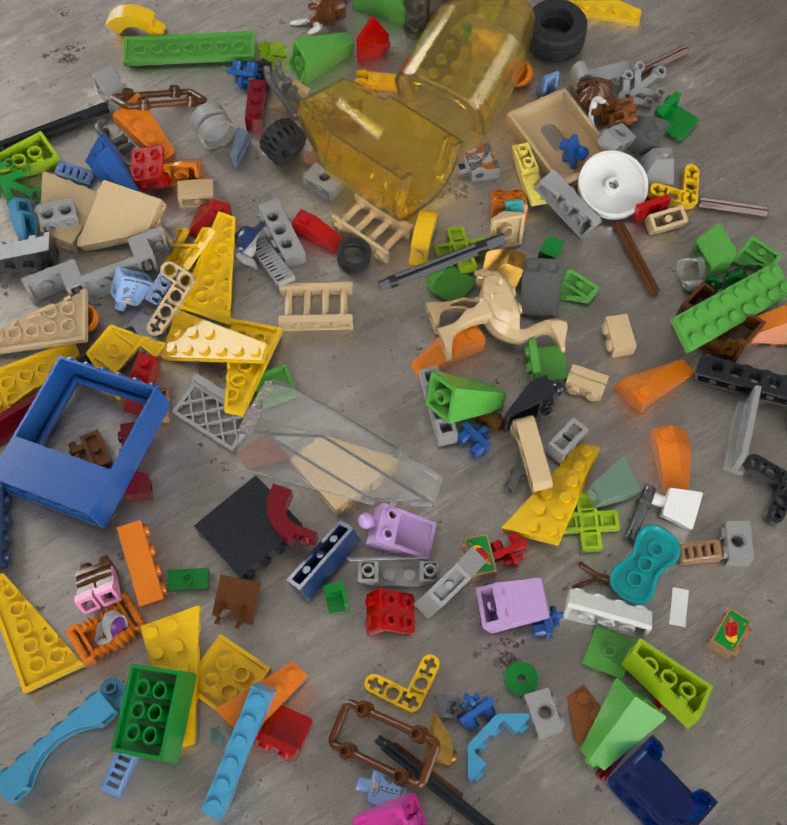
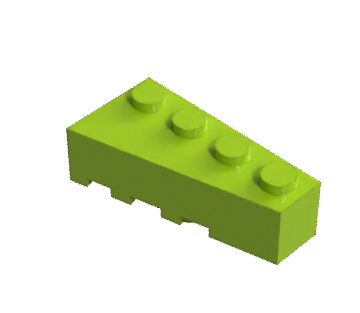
[0,131,60,181]
[621,638,714,729]

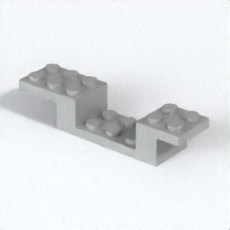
[21,226,170,303]

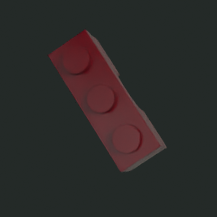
[245,79,268,133]

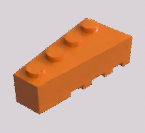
[113,93,176,163]
[117,520,168,607]
[215,661,308,730]

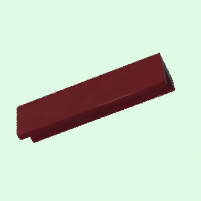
[0,391,39,447]

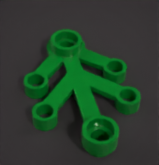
[0,158,42,205]

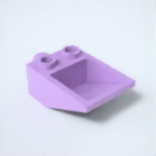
[358,503,437,561]

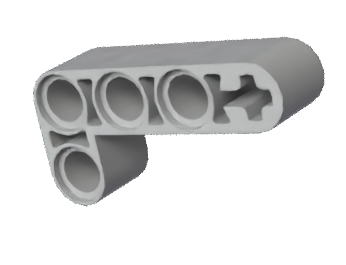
[569,61,634,94]

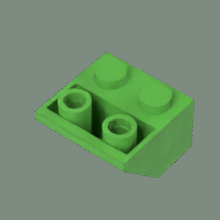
[692,223,737,277]

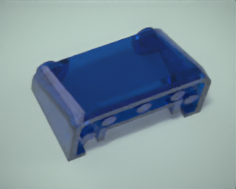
[608,734,718,825]

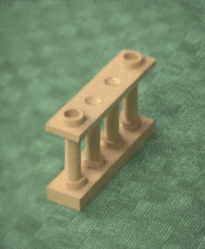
[331,189,414,264]
[278,281,353,331]

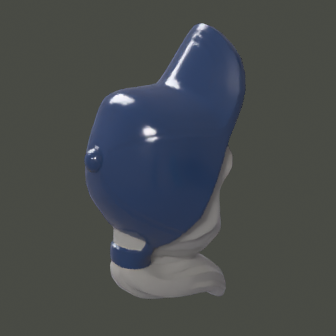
[235,222,264,270]

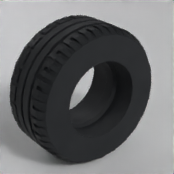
[523,0,588,62]

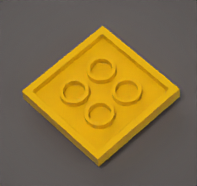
[197,634,271,710]

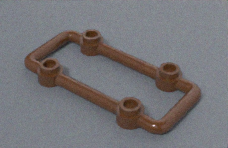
[110,85,207,111]
[328,699,441,789]

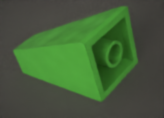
[352,0,417,25]
[288,32,354,86]
[426,371,506,424]
[580,678,667,770]

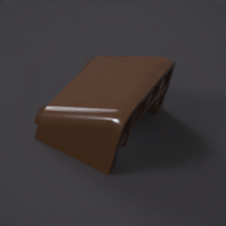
[671,281,766,363]

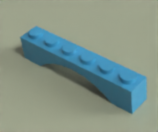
[200,681,277,820]
[0,691,120,804]

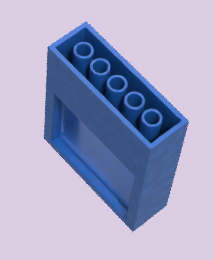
[0,356,171,529]

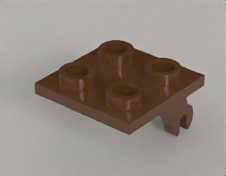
[212,574,261,629]

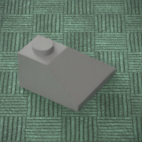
[637,148,674,187]

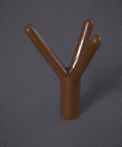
[572,561,610,589]

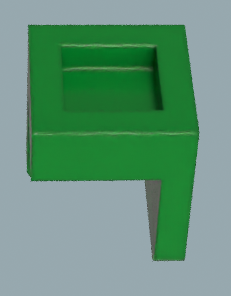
[538,235,565,259]
[725,266,748,287]
[323,581,349,614]

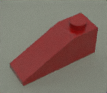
[292,209,345,254]
[123,353,161,415]

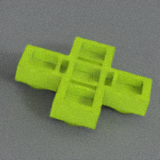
[433,226,486,274]
[564,493,620,553]

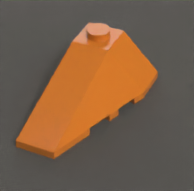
[163,158,204,186]
[750,305,787,346]
[614,359,695,414]
[648,425,692,496]

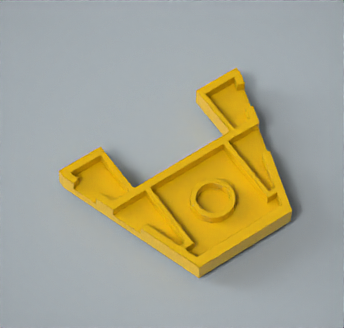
[164,227,216,279]
[86,325,166,402]

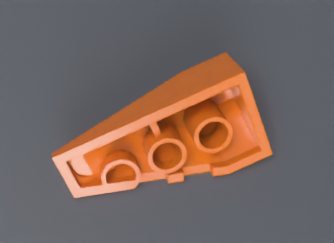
[410,325,486,379]

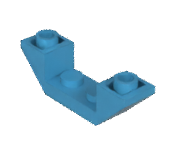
[466,713,531,783]

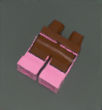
[75,555,121,615]

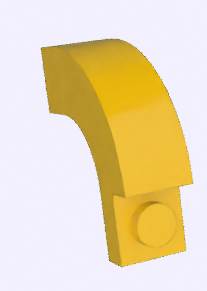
[105,4,166,35]
[408,209,439,266]

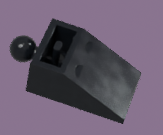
[502,375,566,433]

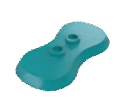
[610,524,681,605]

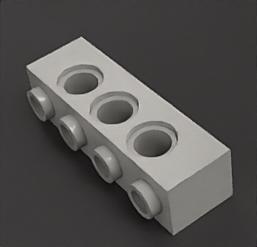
[257,198,306,268]

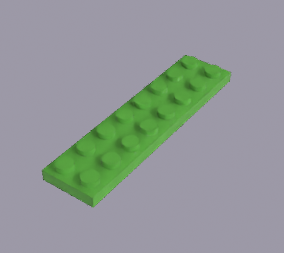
[123,31,255,66]
[669,261,787,353]

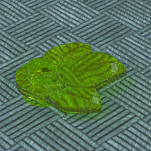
[257,41,287,63]

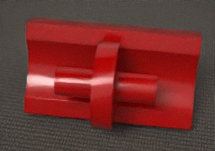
[491,532,529,569]

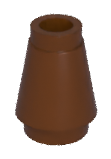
[476,412,504,432]

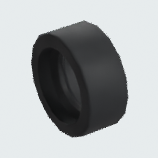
[337,237,371,273]

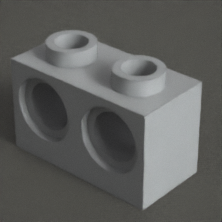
[36,197,80,233]
[546,417,588,464]

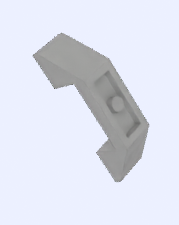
[414,547,487,619]
[358,561,440,588]

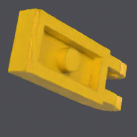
[354,70,402,92]

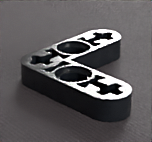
[743,454,787,525]

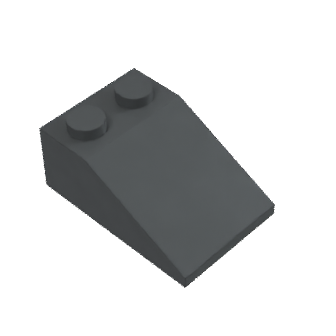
[617,115,670,155]
[520,258,566,318]

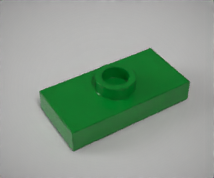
[167,568,209,592]

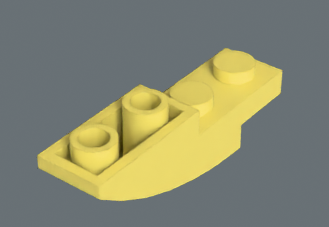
[512,142,547,207]

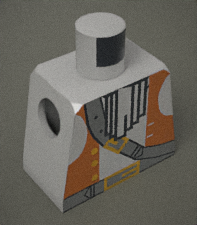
[456,142,500,182]

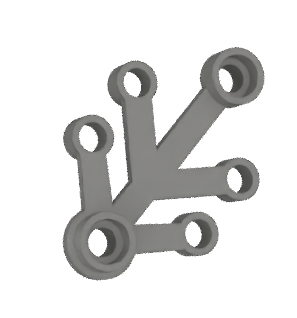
[617,61,666,108]

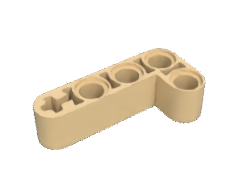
[147,261,196,336]
[510,415,553,492]

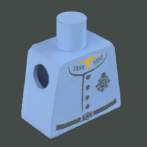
[110,266,154,311]
[356,770,407,807]

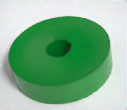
[504,661,538,697]

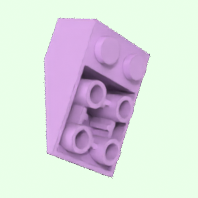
[476,578,550,634]

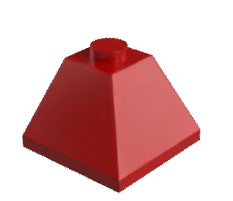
[356,16,391,63]
[188,199,233,238]

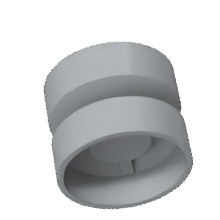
[190,102,236,149]

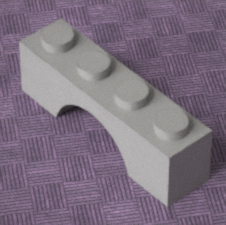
[419,366,458,447]

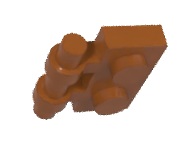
[601,96,638,129]
[68,429,113,467]

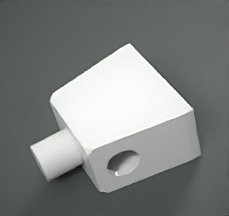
[651,488,703,531]

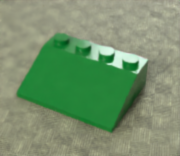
[111,663,197,764]

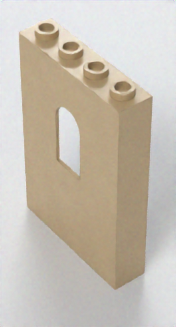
[506,88,604,190]

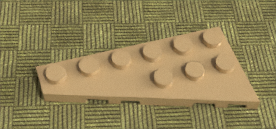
[0,288,88,354]

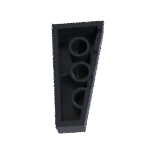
[0,232,59,273]

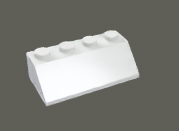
[563,588,652,640]

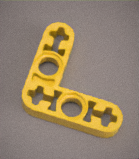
[647,164,700,210]
[364,654,440,714]

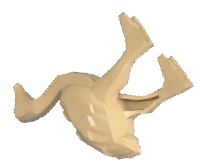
[426,269,568,361]

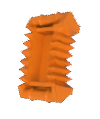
[65,593,146,666]

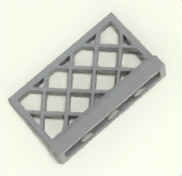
[172,373,261,453]
[723,385,761,476]

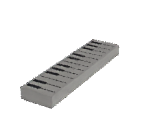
[254,236,296,288]

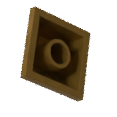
[482,249,527,288]
[424,713,457,769]

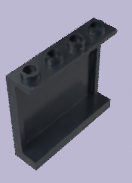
[194,475,303,580]

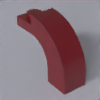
[267,483,318,546]

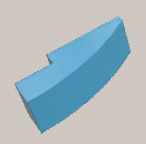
[8,197,39,240]

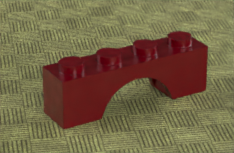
[118,422,153,503]

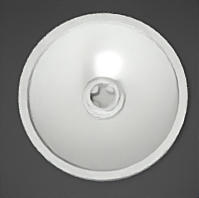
[577,150,648,220]

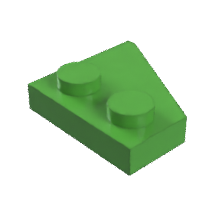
[731,235,783,269]
[560,268,600,304]

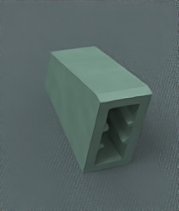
[586,455,642,508]

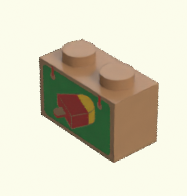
[460,533,497,582]
[706,607,752,660]

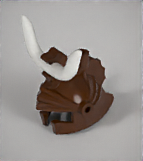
[290,0,346,35]
[576,77,617,126]

